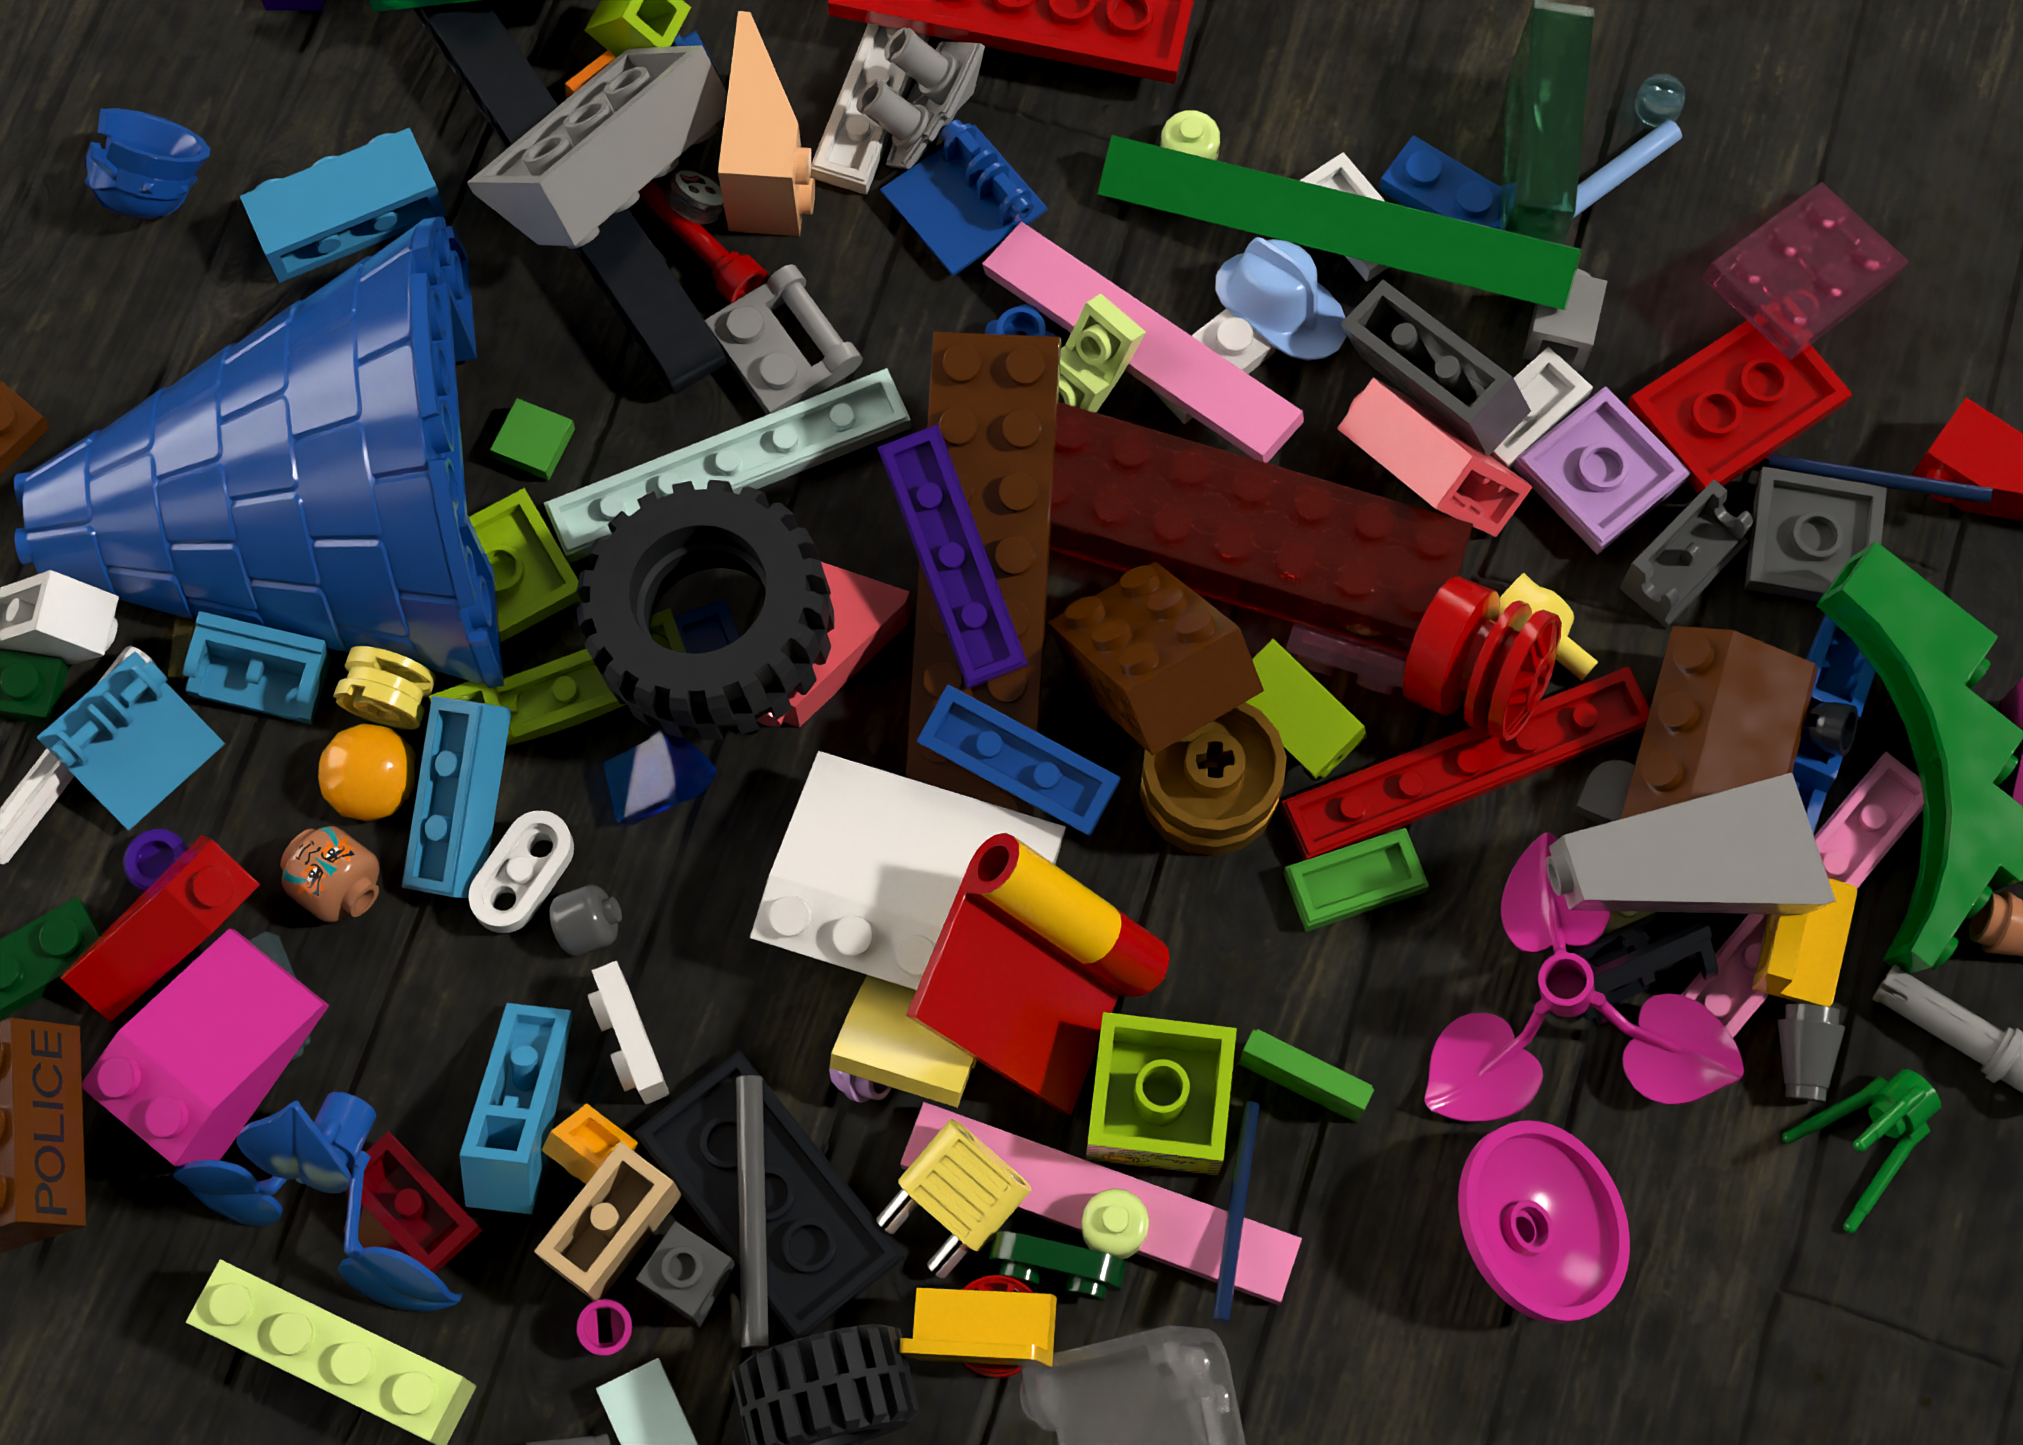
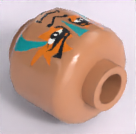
[280,826,380,923]

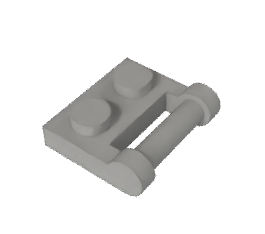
[704,264,863,415]

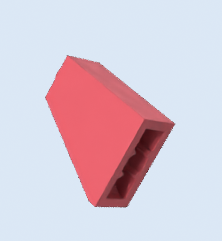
[1337,378,1533,537]
[756,562,911,728]

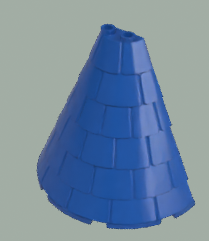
[14,217,504,688]

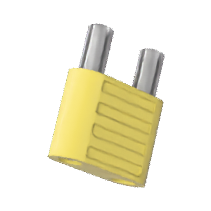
[876,1119,1032,1278]

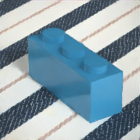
[240,128,447,283]

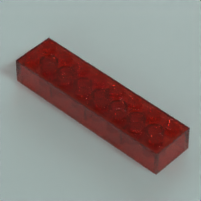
[1050,402,1473,656]

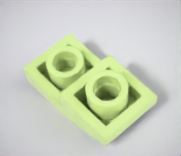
[1057,293,1146,435]

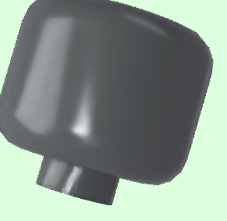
[549,884,622,956]

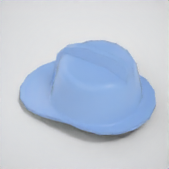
[1215,237,1346,361]

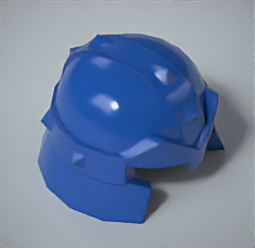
[84,108,211,219]

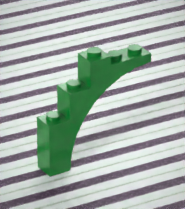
[1816,541,2023,974]

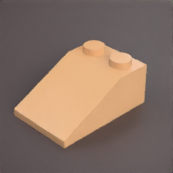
[718,11,815,237]

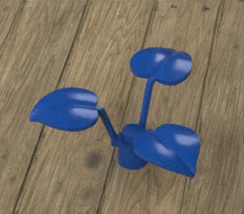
[173,1092,463,1312]

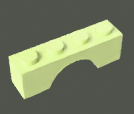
[186,1260,477,1445]

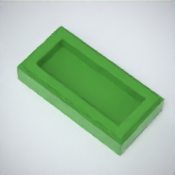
[1283,828,1429,932]
[1239,1029,1374,1123]

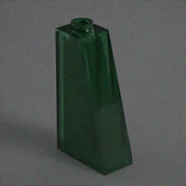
[1500,0,1594,245]

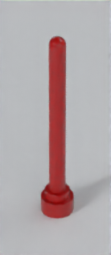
[638,179,768,304]

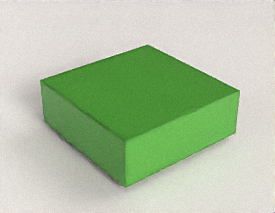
[490,398,575,481]

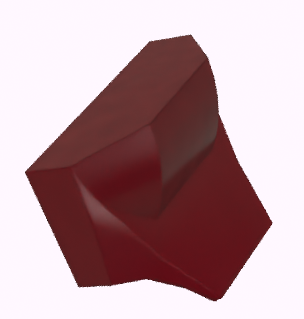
[343,1131,482,1274]

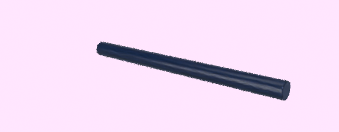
[1768,454,1993,504]
[1212,1101,1259,1325]

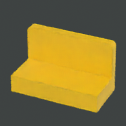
[1751,878,1857,1007]
[899,1288,1057,1367]

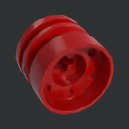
[1403,576,1562,741]

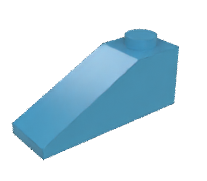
[459,1003,572,1214]

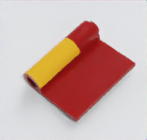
[906,833,1170,1115]

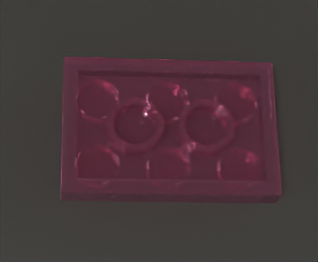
[1702,182,1909,360]

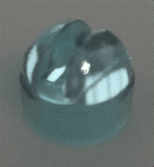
[1635,73,1685,127]

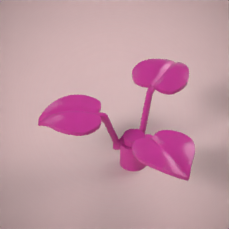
[1424,832,1744,1123]

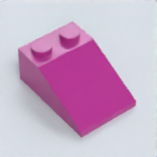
[82,929,330,1166]

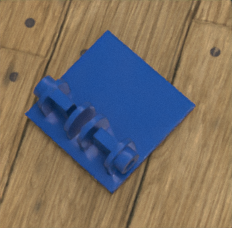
[880,120,1048,276]

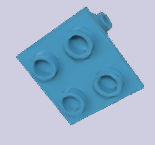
[37,651,225,831]

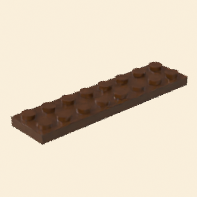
[906,332,1061,817]

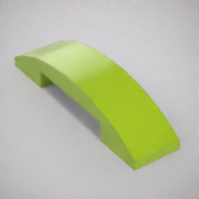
[429,609,686,746]

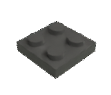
[1744,467,1887,602]

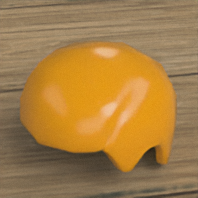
[318,724,417,822]

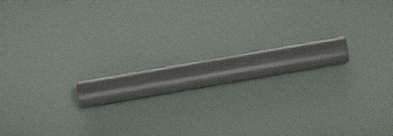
[736,1075,769,1349]

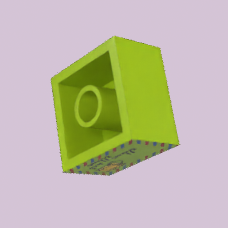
[1086,1012,1237,1176]

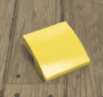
[830,975,977,1108]

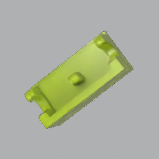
[1246,639,1367,779]

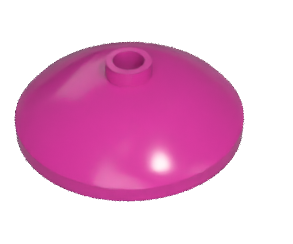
[1458,1120,1630,1324]

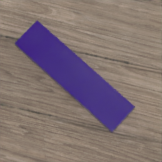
[877,424,1029,689]

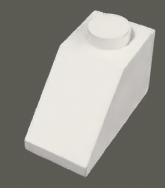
[0,570,119,665]

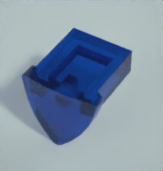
[603,728,716,825]

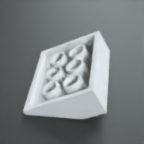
[750,751,1066,990]

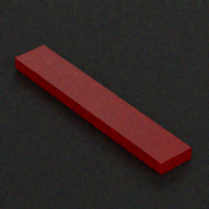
[1279,666,1650,861]

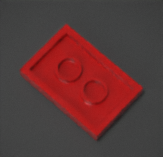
[1626,302,1852,495]

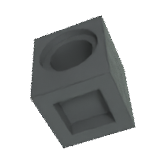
[636,1222,738,1328]

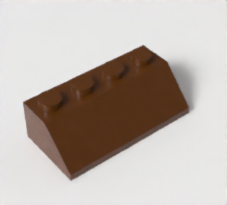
[1621,626,1818,819]

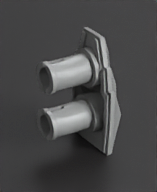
[856,27,985,170]

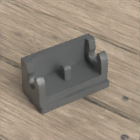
[1619,479,1753,629]

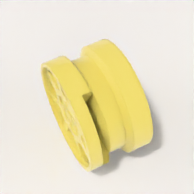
[333,646,436,730]

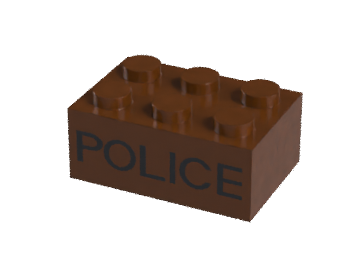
[1048,561,1264,756]
[0,1018,86,1253]

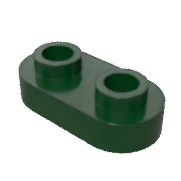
[989,1231,1126,1301]

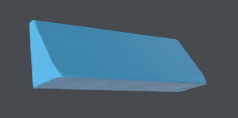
[402,696,511,898]

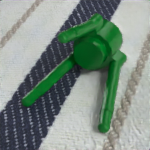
[1782,1069,1941,1233]

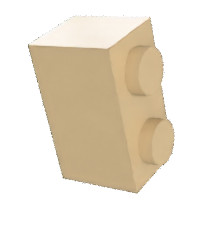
[534,1141,682,1301]

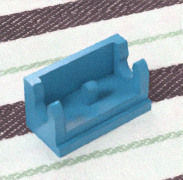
[183,611,332,725]

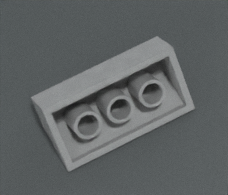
[467,45,728,249]

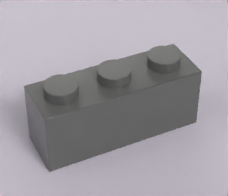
[1340,280,1531,456]

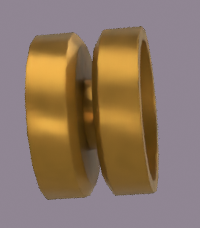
[1139,702,1287,856]

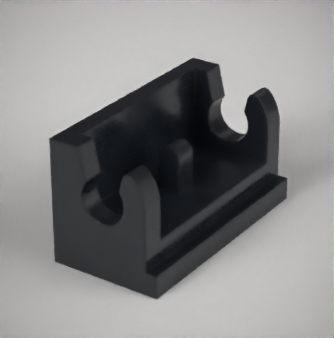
[1567,912,1718,1028]

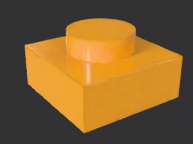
[541,1104,638,1184]

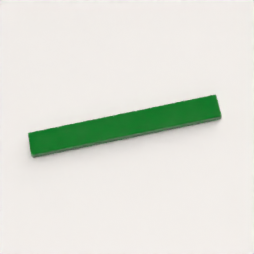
[1098,135,1582,310]

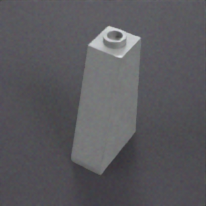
[1546,773,1836,915]

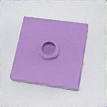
[1513,386,1691,555]

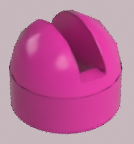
[577,1298,632,1355]

